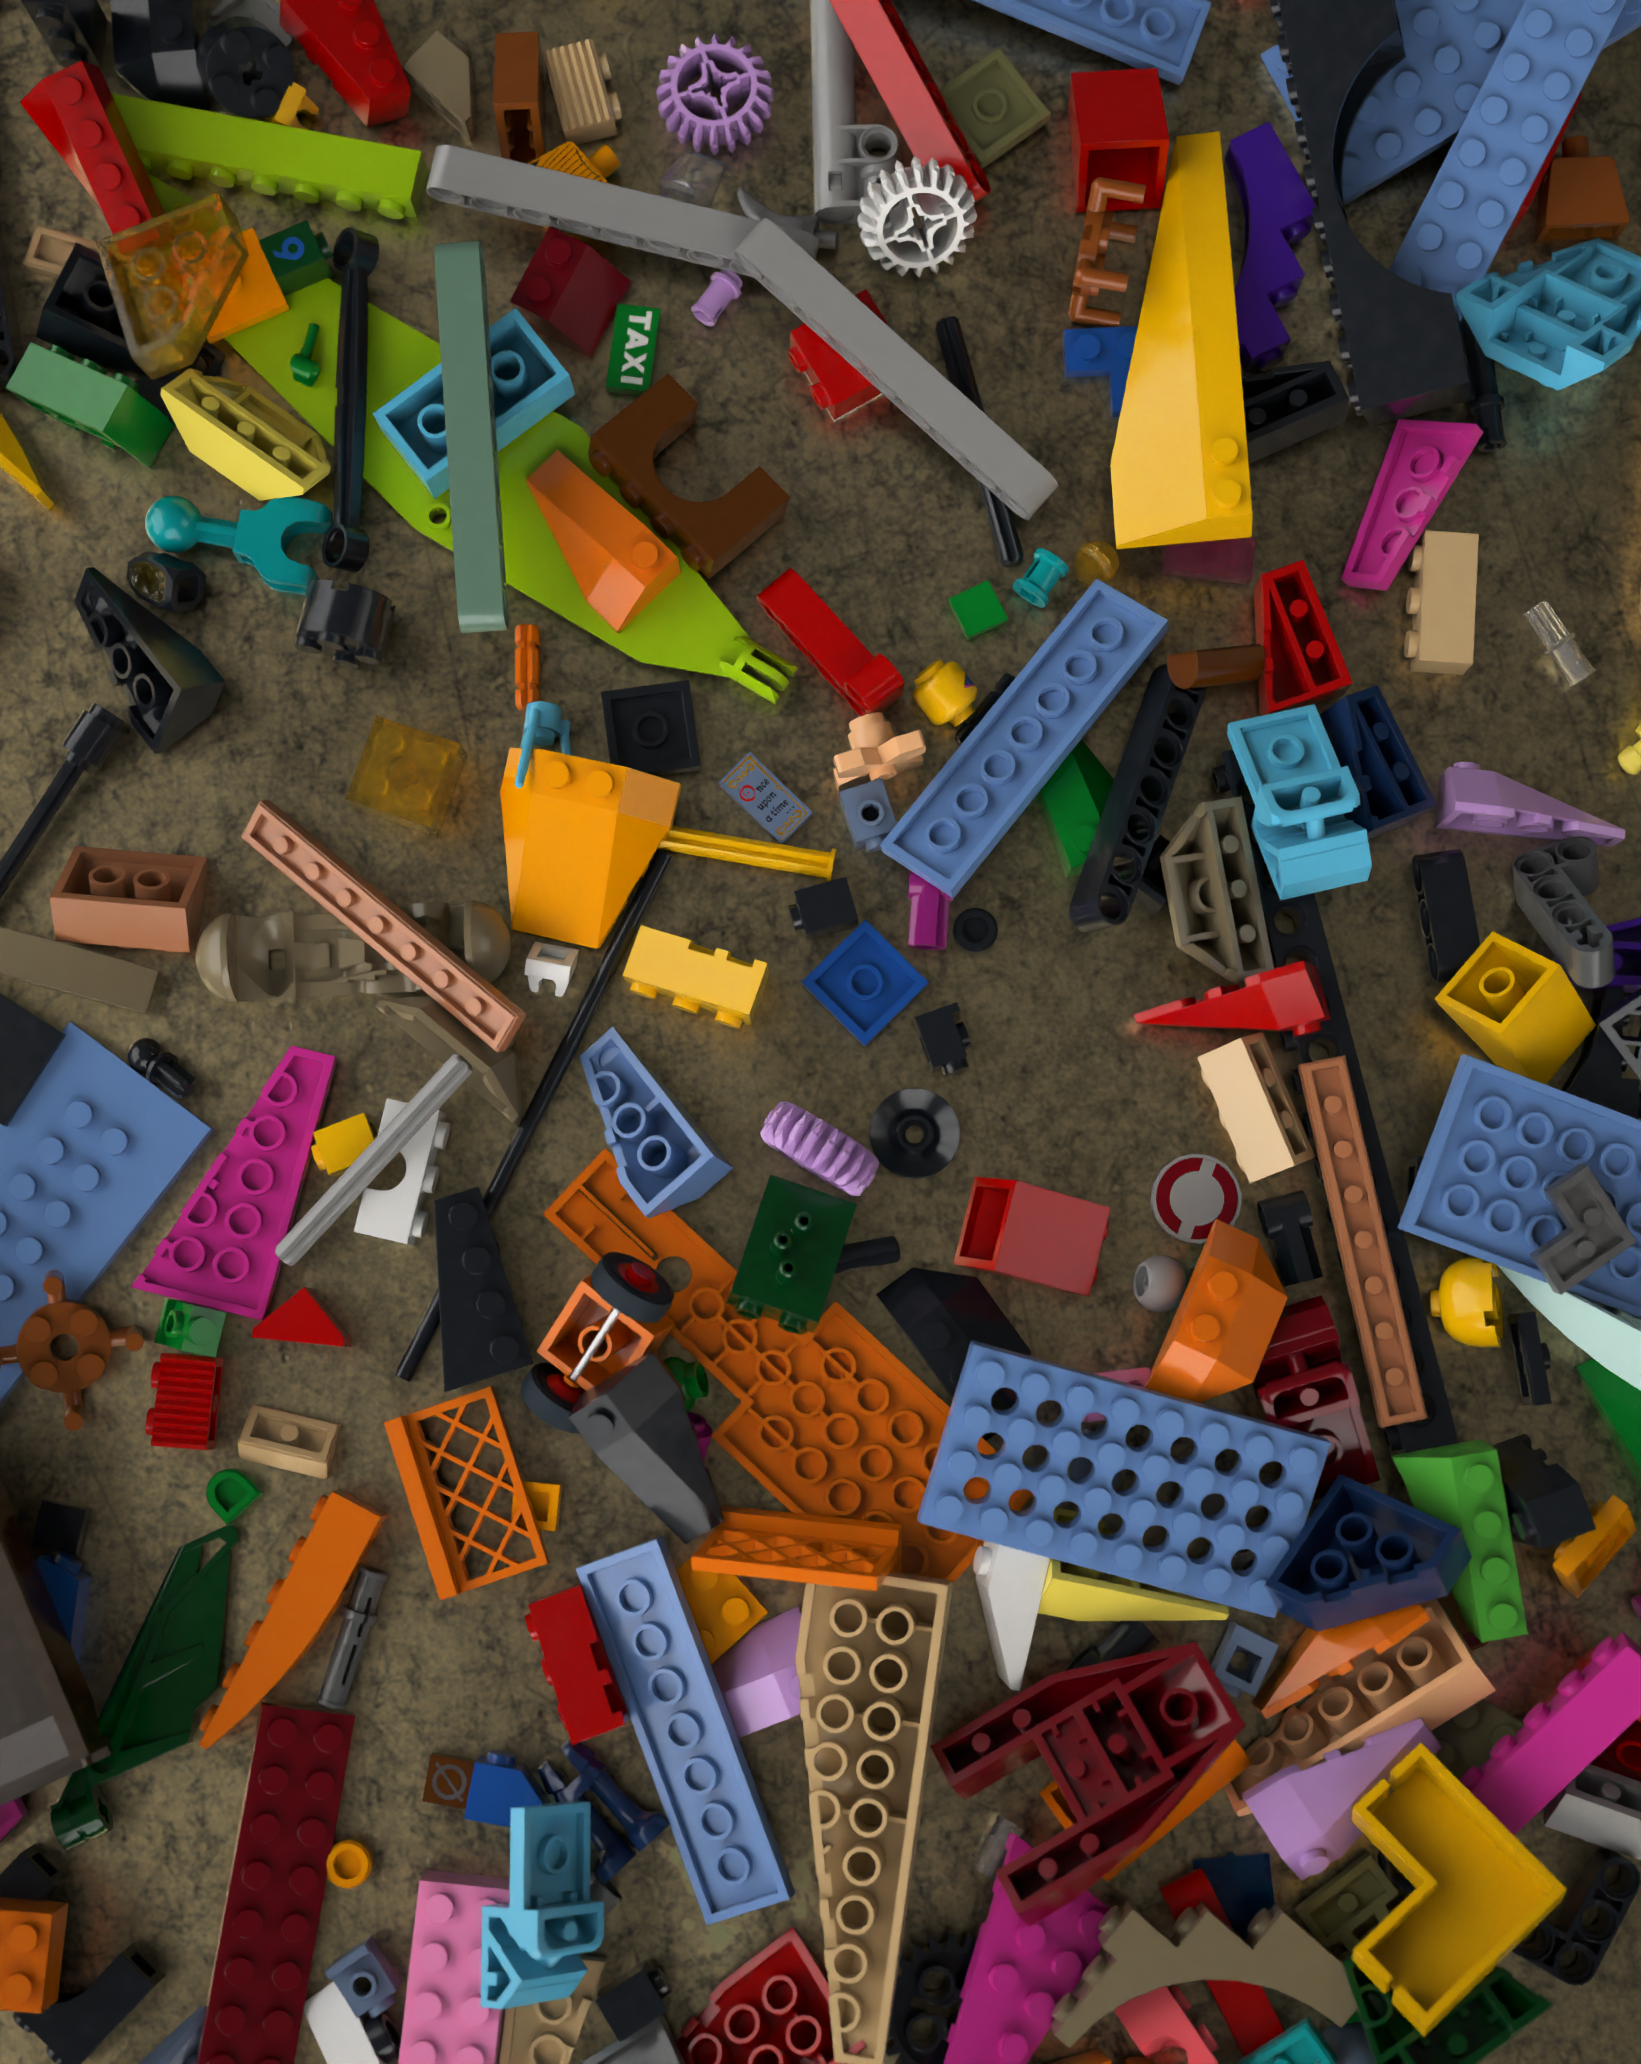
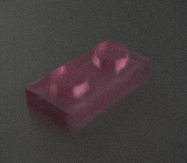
[1162,537,1257,585]

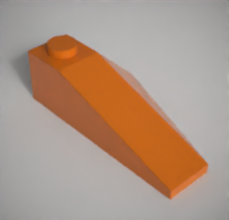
[526,450,681,633]
[1252,1604,1430,1719]

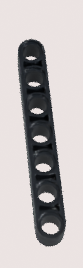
[1069,663,1208,933]

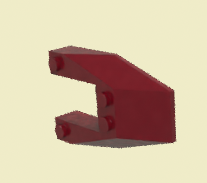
[930,1642,1246,1926]

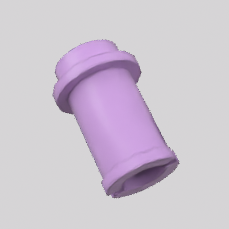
[691,269,743,327]

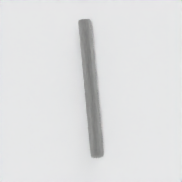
[275,1053,473,1266]

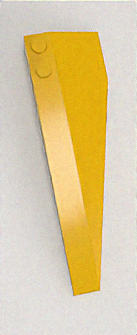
[1110,131,1253,549]

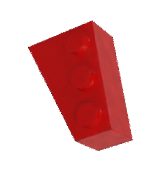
[279,0,411,127]
[1253,559,1353,716]
[525,1583,630,1745]

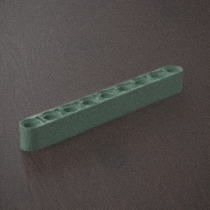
[434,240,509,634]

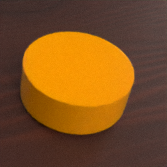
[326,1838,374,1888]

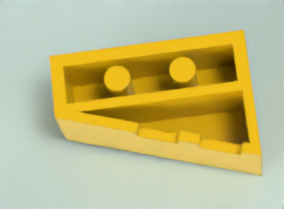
[622,925,770,1029]

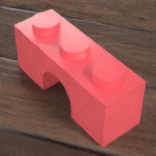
[1114,1984,1220,2064]

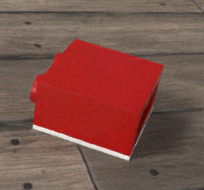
[787,289,889,421]

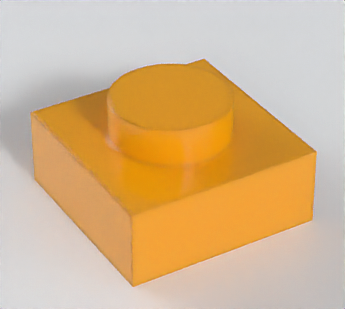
[510,1480,563,1531]

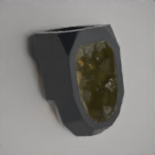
[126,551,206,612]

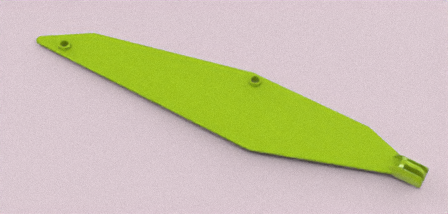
[147,173,798,704]

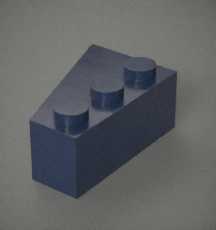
[1319,685,1438,839]

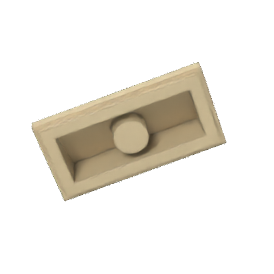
[238,1404,341,1479]

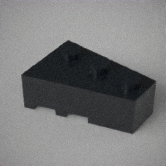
[1241,361,1349,464]

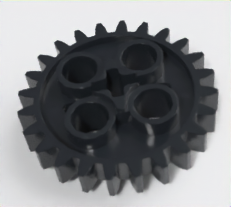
[886,1930,974,2064]

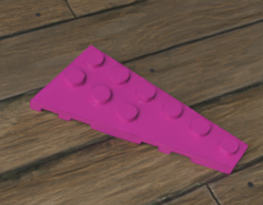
[131,1045,338,1321]
[944,1832,1110,2064]

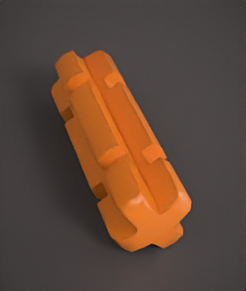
[515,624,540,711]

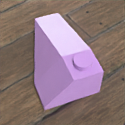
[1242,1718,1442,1881]

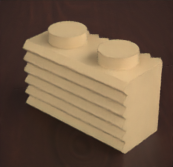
[542,39,622,145]

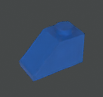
[464,1750,552,1828]

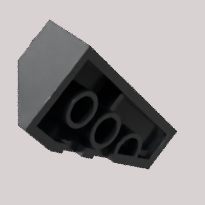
[568,1349,724,1544]

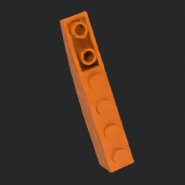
[199,1489,388,1749]

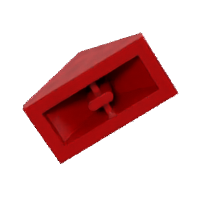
[252,1287,352,1347]

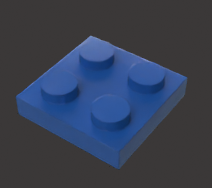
[801,919,929,1047]

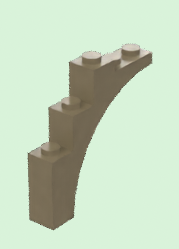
[1051,1900,1357,2048]

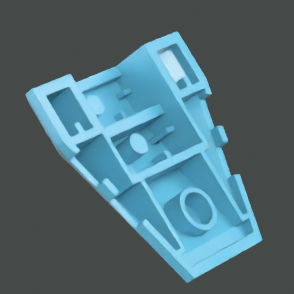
[1455,238,1641,391]

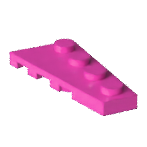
[1341,419,1483,591]

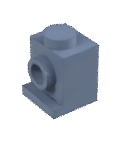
[1210,1620,1279,1698]
[324,1935,402,2018]

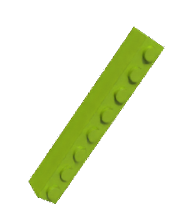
[111,93,428,219]

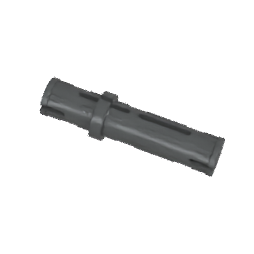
[316,1565,388,1709]

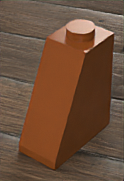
[493,31,547,164]

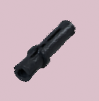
[1461,320,1507,452]

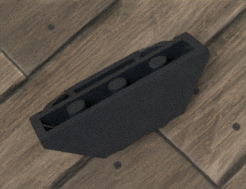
[110,0,210,111]
[876,1268,1031,1441]

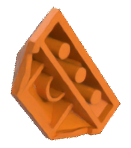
[1144,1219,1288,1403]

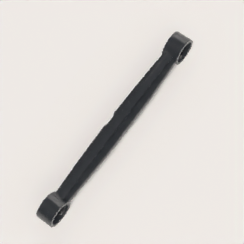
[322,227,379,573]

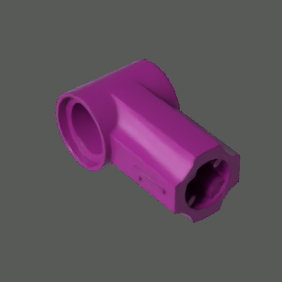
[908,871,953,951]

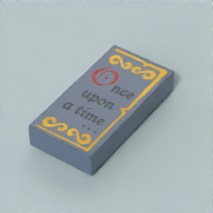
[718,751,813,845]

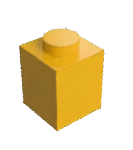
[311,1112,378,1178]

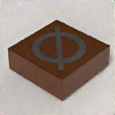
[422,1752,476,1809]

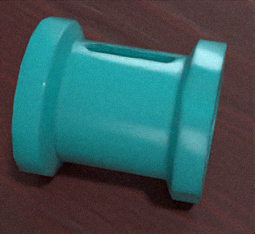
[1012,548,1069,608]

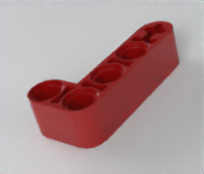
[756,568,905,716]

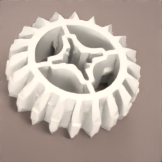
[857,156,977,278]

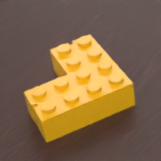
[1351,1743,1567,2037]

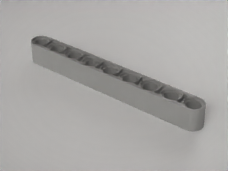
[426,145,819,277]
[733,218,1058,520]

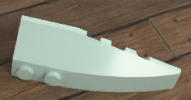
[1498,1265,1641,1391]

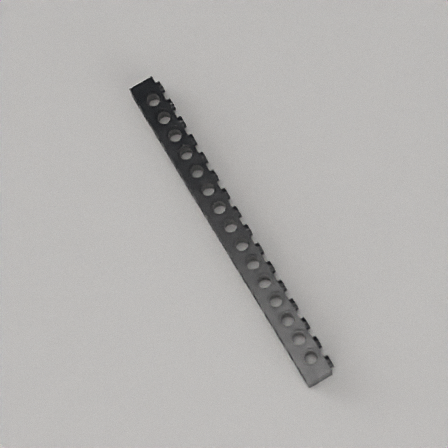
[1212,750,1459,1454]

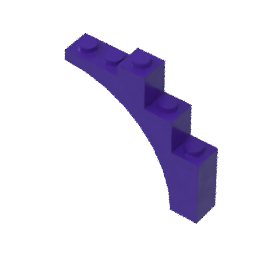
[1224,121,1317,374]

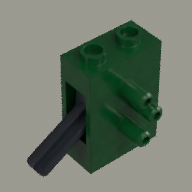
[726,1174,900,1334]

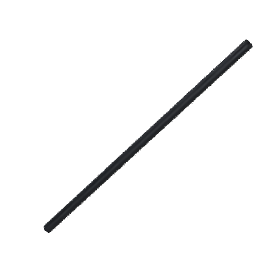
[394,850,673,1382]

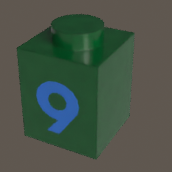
[259,220,333,296]

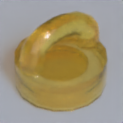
[1073,540,1119,586]

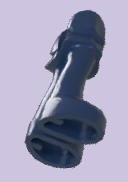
[538,1739,669,1884]

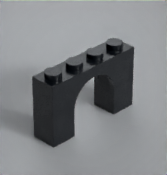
[0,1844,165,2064]

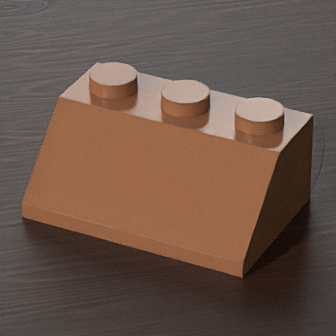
[50,846,208,953]

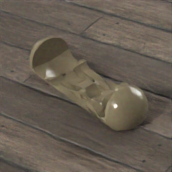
[195,900,511,1002]

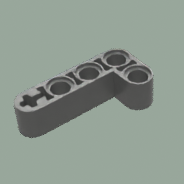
[1512,836,1615,988]

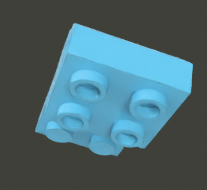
[1226,704,1372,901]
[481,1801,604,2009]

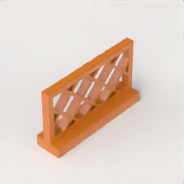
[384,1385,550,1601]
[691,1505,902,1591]

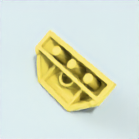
[160,368,331,501]

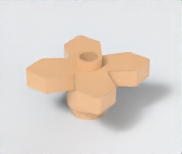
[833,712,926,791]

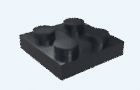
[601,680,701,776]

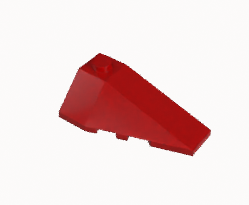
[1134,961,1331,1037]

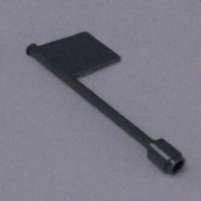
[0,703,125,1127]

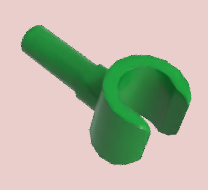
[290,323,321,387]

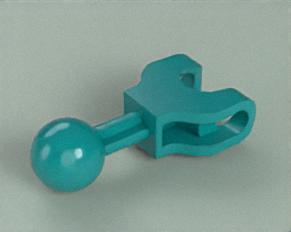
[145,496,333,595]

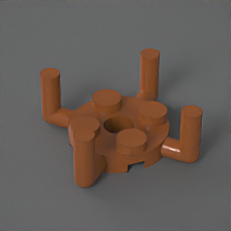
[1068,177,1146,327]
[0,1269,144,1431]

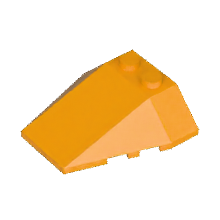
[500,747,682,949]

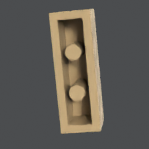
[1404,530,1479,675]
[1197,1031,1315,1183]

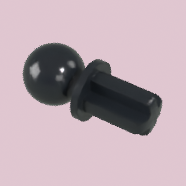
[127,1038,197,1099]

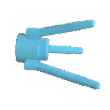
[515,701,573,788]

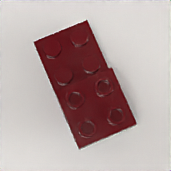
[1251,1296,1380,1501]

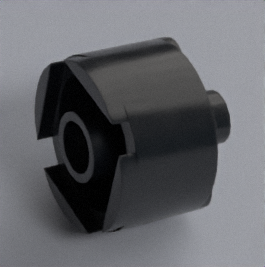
[196,16,294,118]
[295,579,395,669]

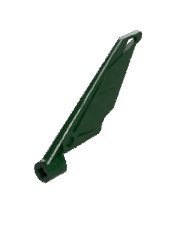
[50,1525,241,1850]

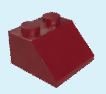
[509,226,632,359]

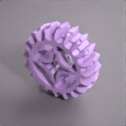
[656,34,774,155]
[760,1102,879,1196]

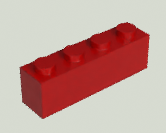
[20,60,175,253]

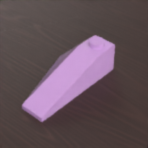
[1435,762,1625,847]
[711,1606,802,1738]

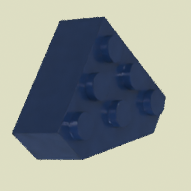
[1265,1474,1472,1632]

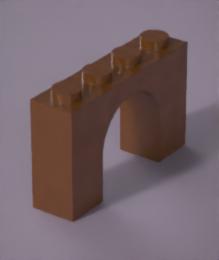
[588,373,790,579]

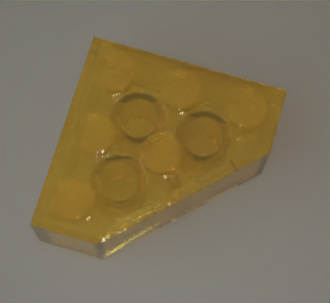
[95,192,249,380]

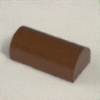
[1166,644,1265,689]

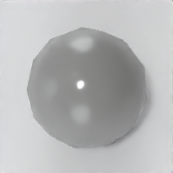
[1134,1255,1189,1312]

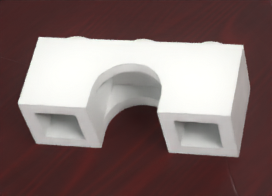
[354,1098,450,1246]

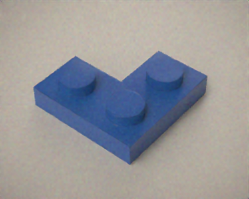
[1062,326,1138,417]

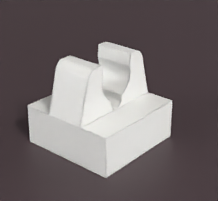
[524,942,579,997]

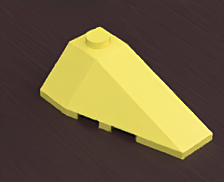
[1038,1507,1229,1621]

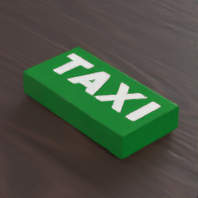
[605,303,661,396]

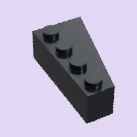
[434,1186,534,1393]

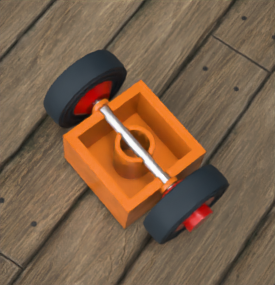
[520,1252,675,1434]

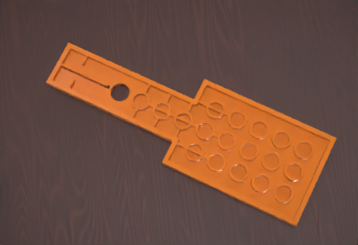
[543,1148,1034,1583]

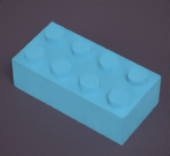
[373,308,575,499]

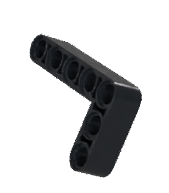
[1378,1849,1641,1986]

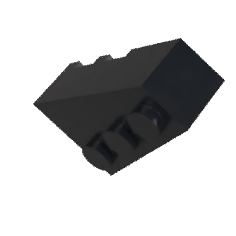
[1492,1434,1596,1549]

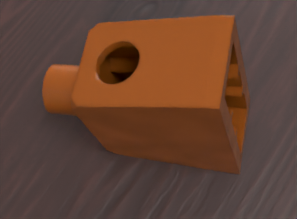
[1535,135,1630,243]

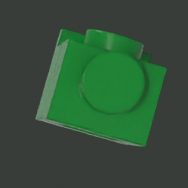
[154,1298,227,1358]

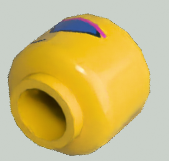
[912,658,978,727]

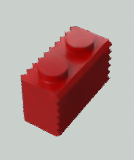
[145,1353,224,1450]

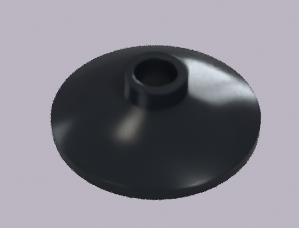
[869,1088,960,1179]

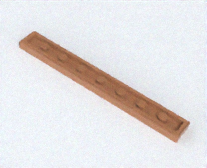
[241,800,527,1053]
[1298,1055,1427,1427]

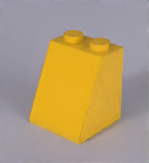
[1434,931,1596,1085]

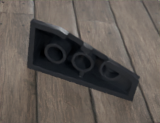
[35,242,226,382]
[74,567,225,754]

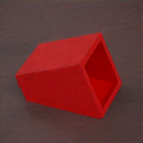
[1068,68,1169,213]
[953,1177,1110,1297]

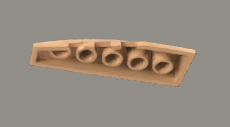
[1223,1598,1496,1817]

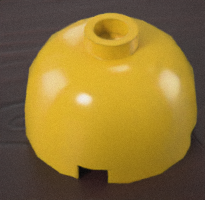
[1430,1256,1503,1348]

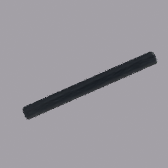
[936,316,1024,567]

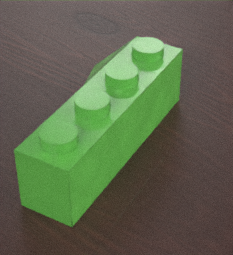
[1391,1439,1528,1643]

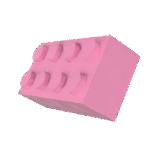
[398,1870,510,2064]

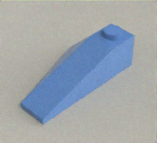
[580,1026,733,1218]

